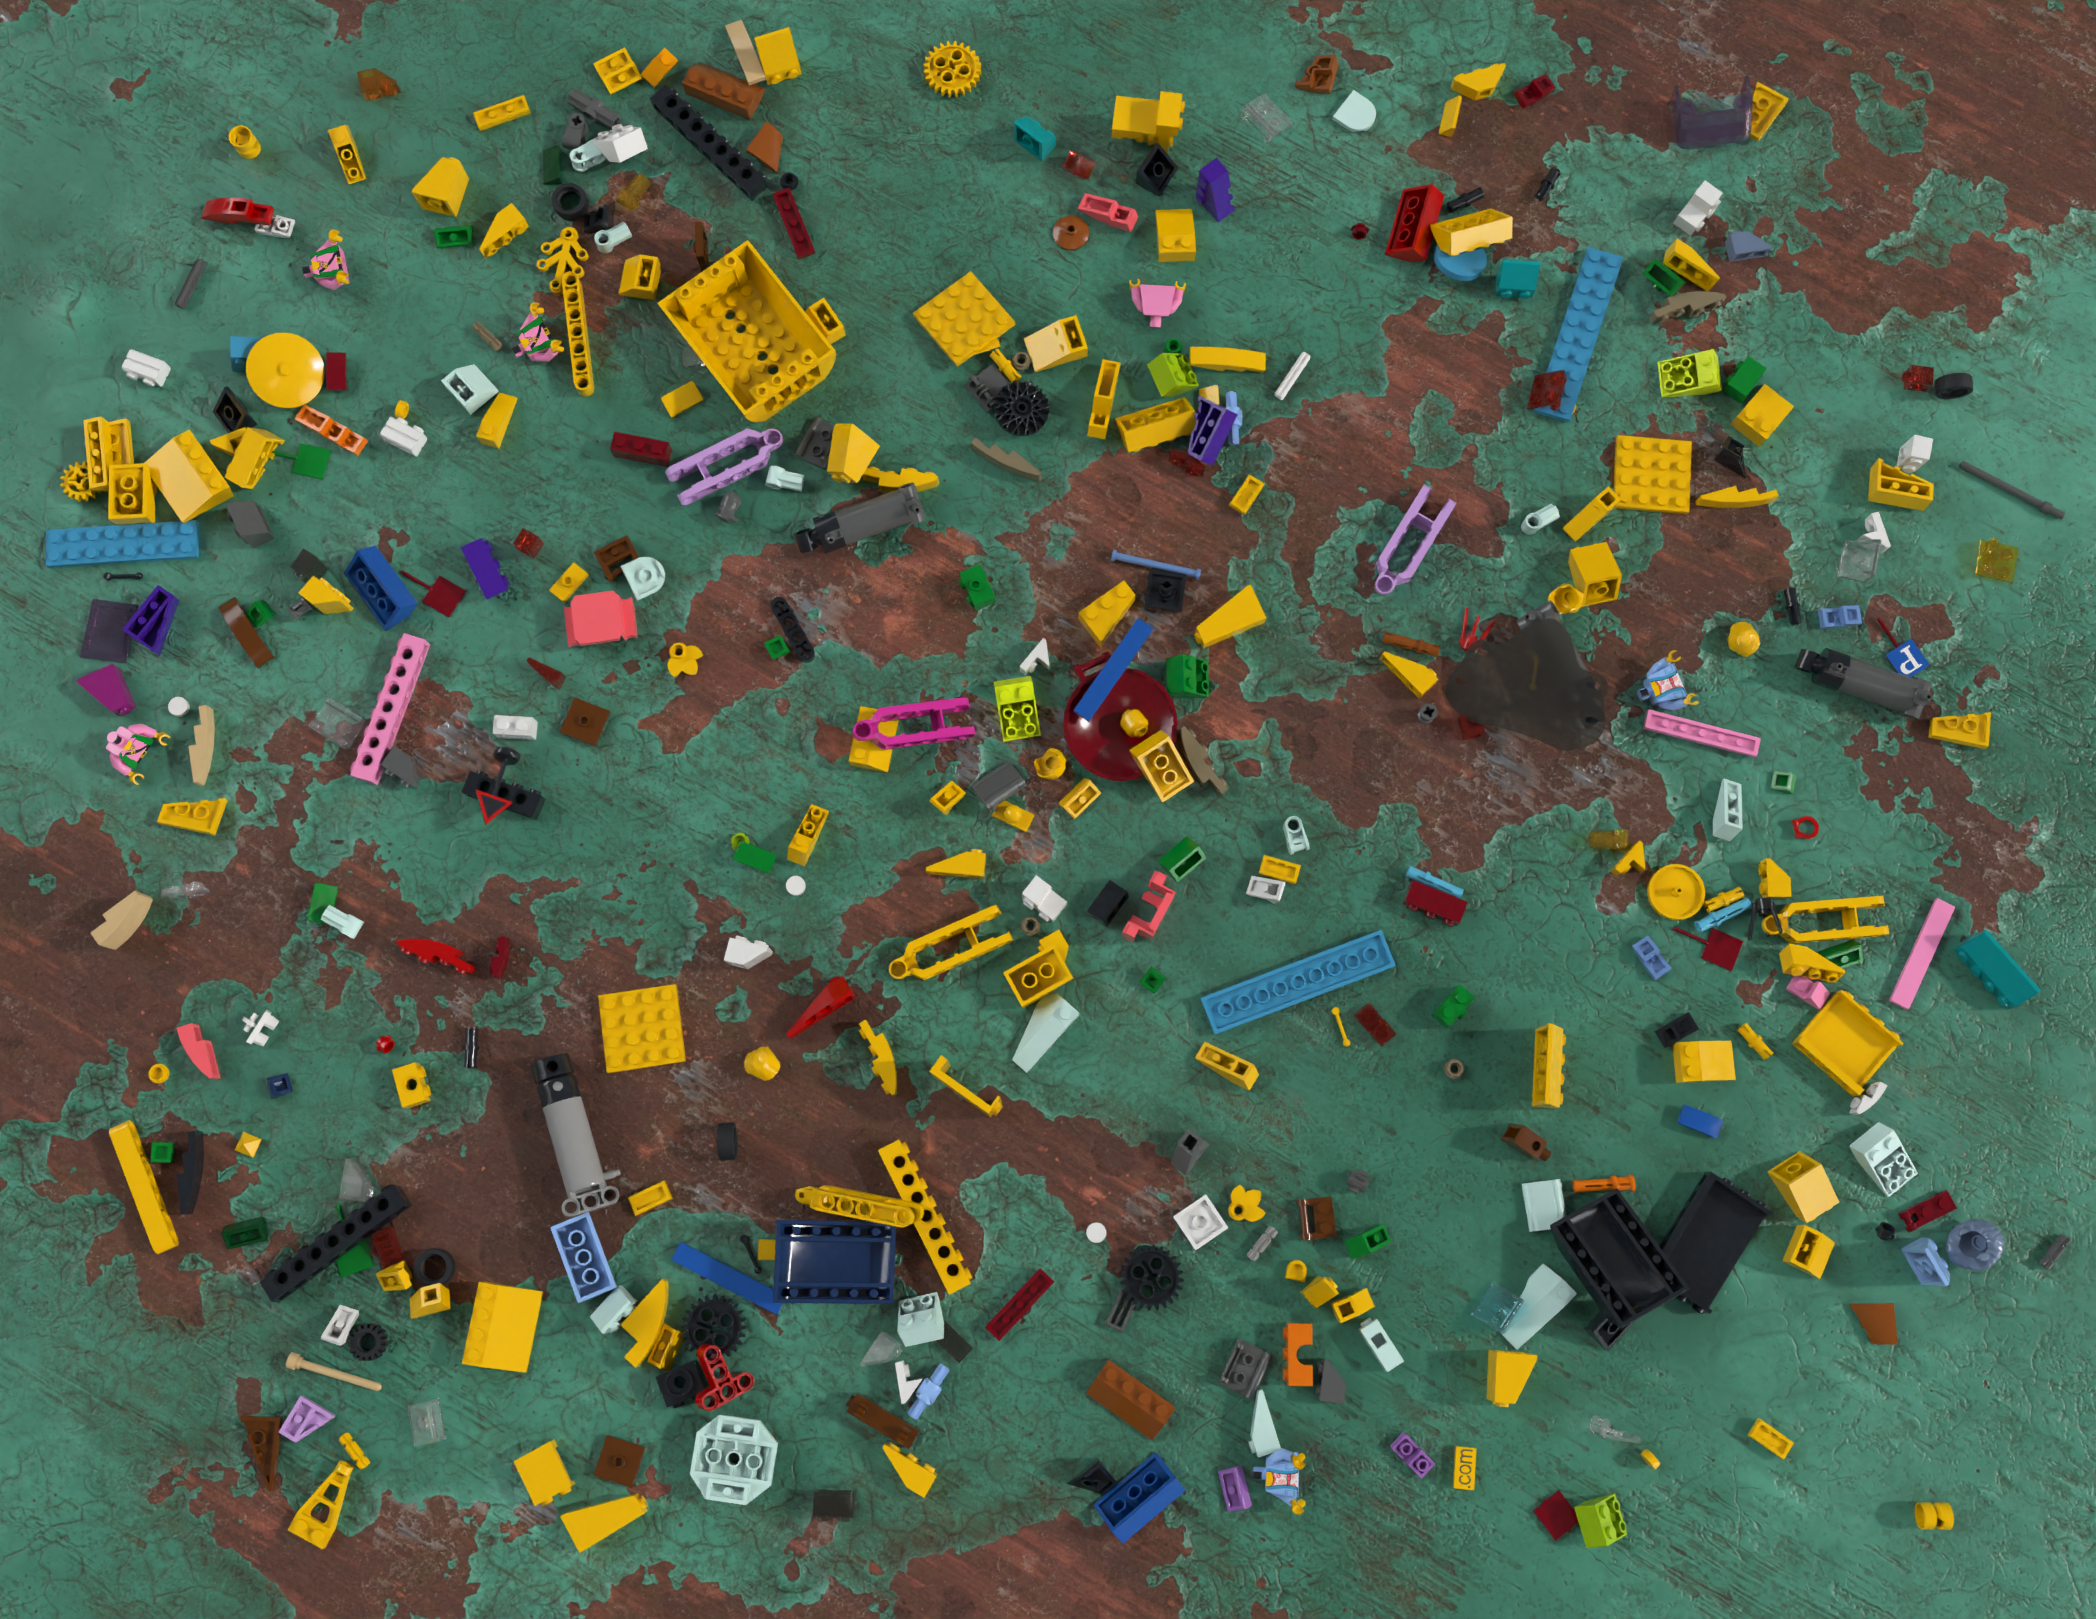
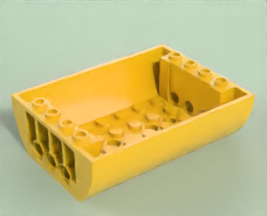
[657,240,836,422]

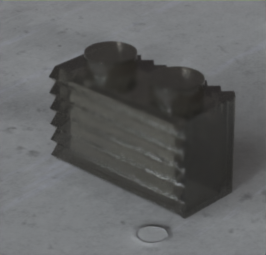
[290,548,329,584]
[813,1489,856,1522]

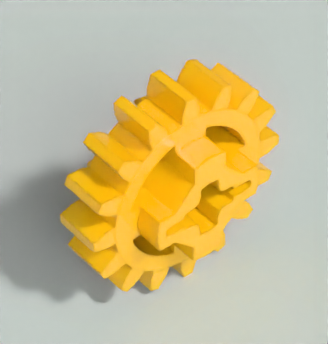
[60,461,101,502]

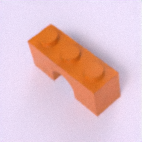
[1282,1323,1313,1386]

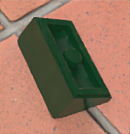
[543,145,562,185]
[221,1217,267,1250]

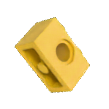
[392,1062,431,1109]

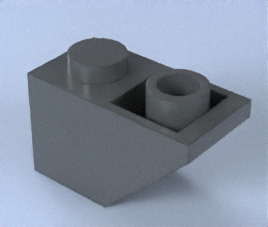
[381,746,419,789]
[1171,1128,1209,1176]
[1315,1358,1346,1404]

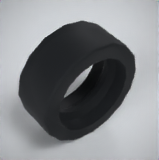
[552,183,589,221]
[1934,373,1973,399]
[717,1122,737,1161]
[414,1248,456,1286]

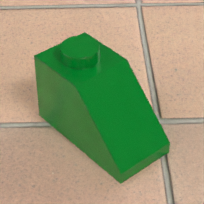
[1344,1223,1391,1260]

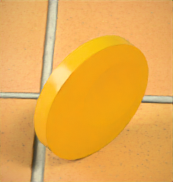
[1647,864,1705,920]

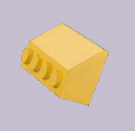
[1430,208,1513,256]
[1115,397,1196,453]

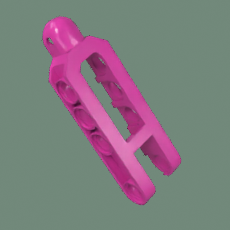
[852,697,976,750]

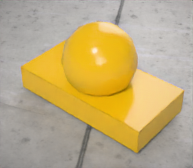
[992,801,1035,833]

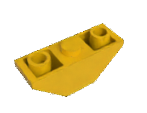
[1451,63,1506,101]

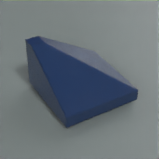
[267,1073,293,1099]

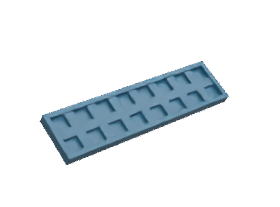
[46,520,199,568]

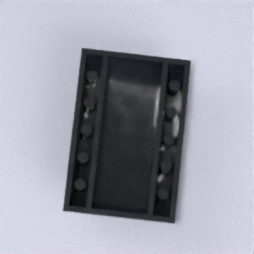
[1550,1188,1690,1328]

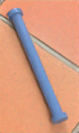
[1111,550,1201,580]

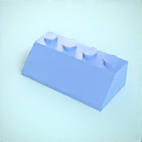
[550,1212,617,1303]

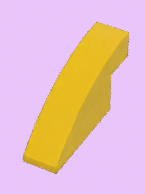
[1087,359,1121,439]
[621,1278,669,1368]

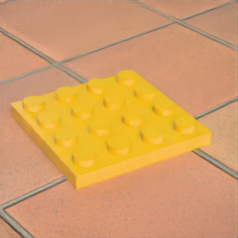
[913,271,1016,367]
[1614,435,1692,514]
[598,984,686,1073]

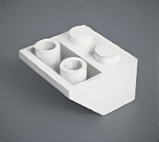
[592,124,648,163]
[724,936,773,969]

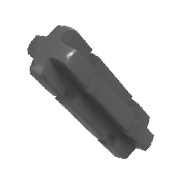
[2039,1235,2071,1270]

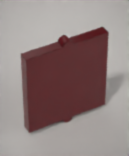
[1533,1490,1579,1541]

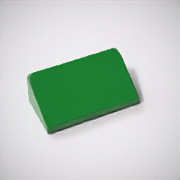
[433,225,474,248]
[732,841,777,873]
[307,883,339,925]
[1819,940,1864,969]

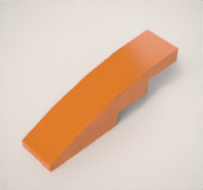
[294,404,368,456]

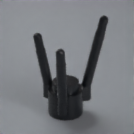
[1747,898,1783,941]

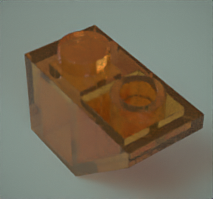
[357,68,402,100]

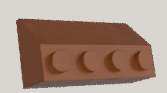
[682,62,765,120]
[1086,1359,1176,1440]

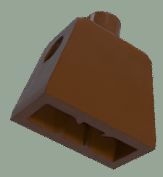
[1501,1123,1551,1161]

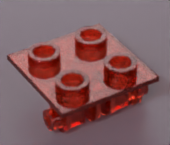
[1527,370,1567,411]

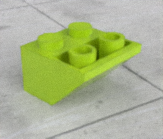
[1147,353,1199,397]
[1574,1493,1627,1548]

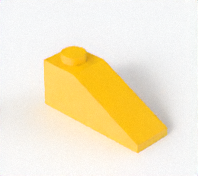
[1663,239,1720,291]
[476,392,518,449]
[1379,652,1438,699]
[926,849,986,879]
[1195,1042,1259,1091]

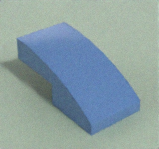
[1817,605,1862,629]
[1632,936,1671,981]

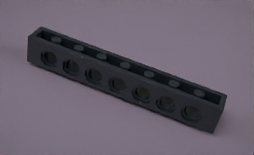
[650,84,767,201]
[259,1184,412,1303]

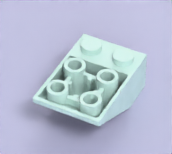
[1849,1122,1918,1197]

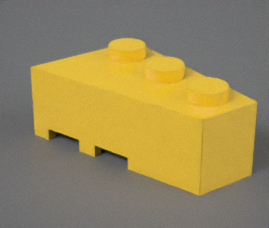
[224,427,285,489]
[1868,458,1934,511]
[1078,581,1135,648]

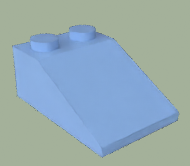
[1901,1238,1950,1286]

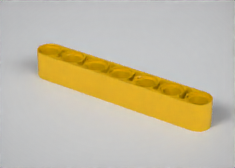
[562,271,594,397]
[109,1120,179,1254]

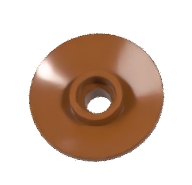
[1053,216,1089,250]

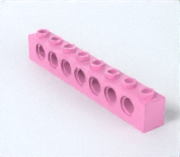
[350,633,430,786]

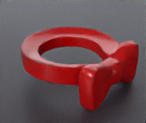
[1792,816,1819,839]

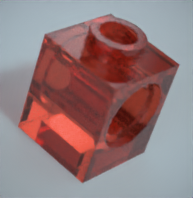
[1902,365,1934,392]
[513,528,544,559]

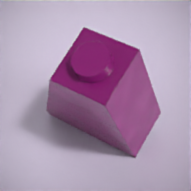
[77,664,137,716]

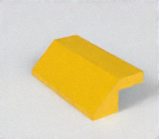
[83,416,134,492]

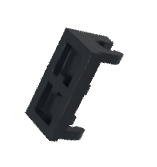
[1087,880,1129,927]

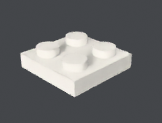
[1173,1194,1228,1250]

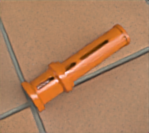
[1572,1174,1636,1193]

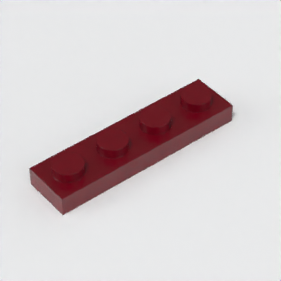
[772,188,815,260]
[985,1268,1054,1341]

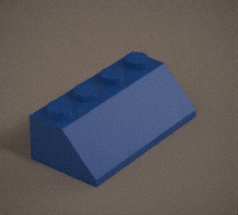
[344,546,418,631]
[1094,1452,1185,1544]

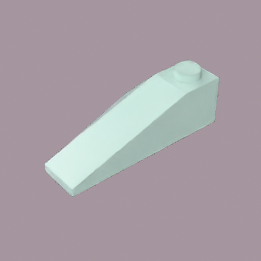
[1012,991,1080,1073]
[1502,1264,1577,1350]

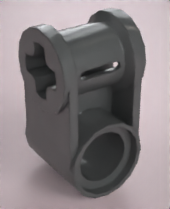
[562,113,589,150]

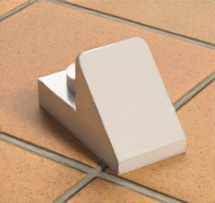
[1857,512,1891,553]
[1019,638,1049,676]
[1246,876,1285,904]
[321,1305,359,1346]
[895,1360,923,1404]

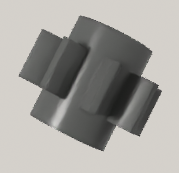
[1345,1169,1370,1194]

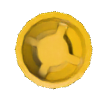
[228,125,261,159]
[1915,1502,1954,1530]

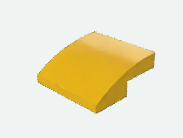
[593,47,642,95]

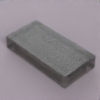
[936,1320,973,1363]

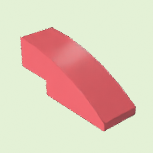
[1078,193,1138,232]
[176,1023,220,1080]

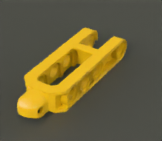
[1761,896,1890,944]
[889,905,1013,980]
[795,1185,924,1228]

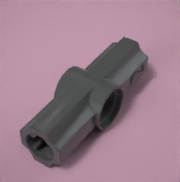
[567,89,621,130]

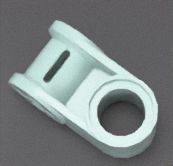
[570,140,606,172]
[1283,816,1310,855]

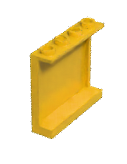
[1791,990,1904,1097]
[929,1055,1003,1118]

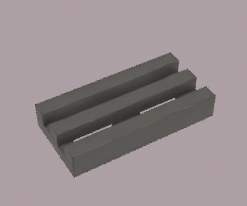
[1105,1287,1136,1333]

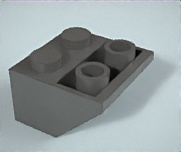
[226,501,275,548]

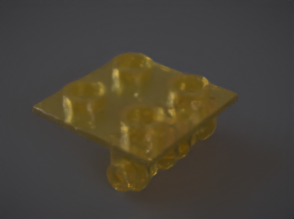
[1975,538,2019,583]

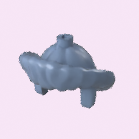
[1946,1219,2005,1271]

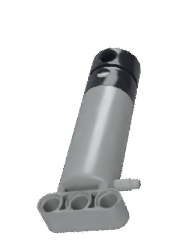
[530,1053,621,1218]

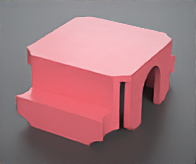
[564,591,637,648]
[1121,871,1176,943]

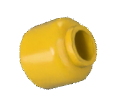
[1120,709,1148,738]

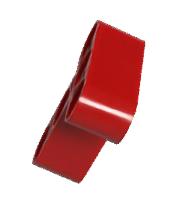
[695,1344,754,1411]

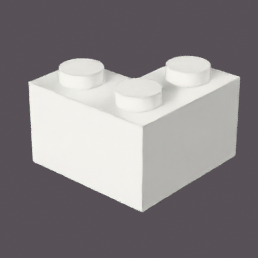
[1673,180,1723,236]
[1022,875,1067,923]

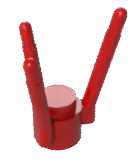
[1459,608,1495,653]

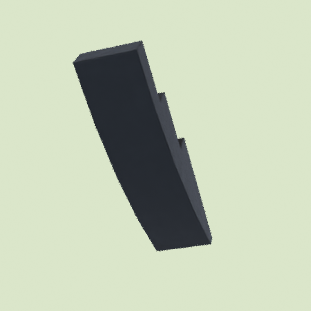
[176,1131,204,1215]

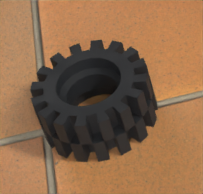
[348,1323,389,1361]

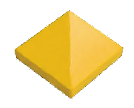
[235,1132,262,1158]

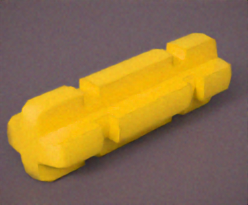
[339,1432,370,1470]

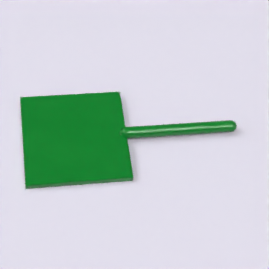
[272,443,331,480]
[333,1204,374,1278]

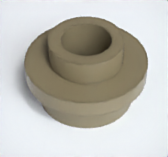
[1012,352,1031,370]
[1021,916,1040,936]
[1444,1059,1464,1079]

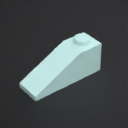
[1713,779,1742,841]
[1248,1388,1281,1458]

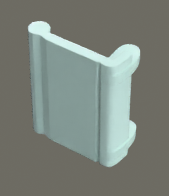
[1522,1179,1566,1232]

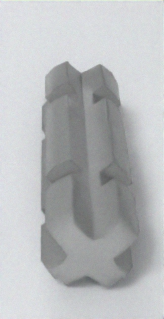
[1247,1226,1278,1261]

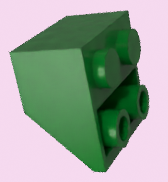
[1166,654,1209,698]

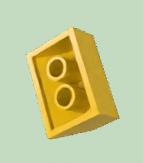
[849,706,899,773]

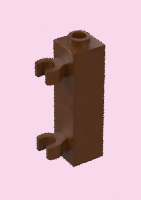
[846,1392,921,1449]

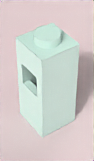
[1358,1318,1404,1372]

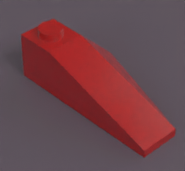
[786,976,857,1039]

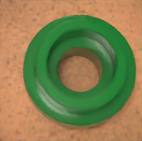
[1164,338,1183,354]

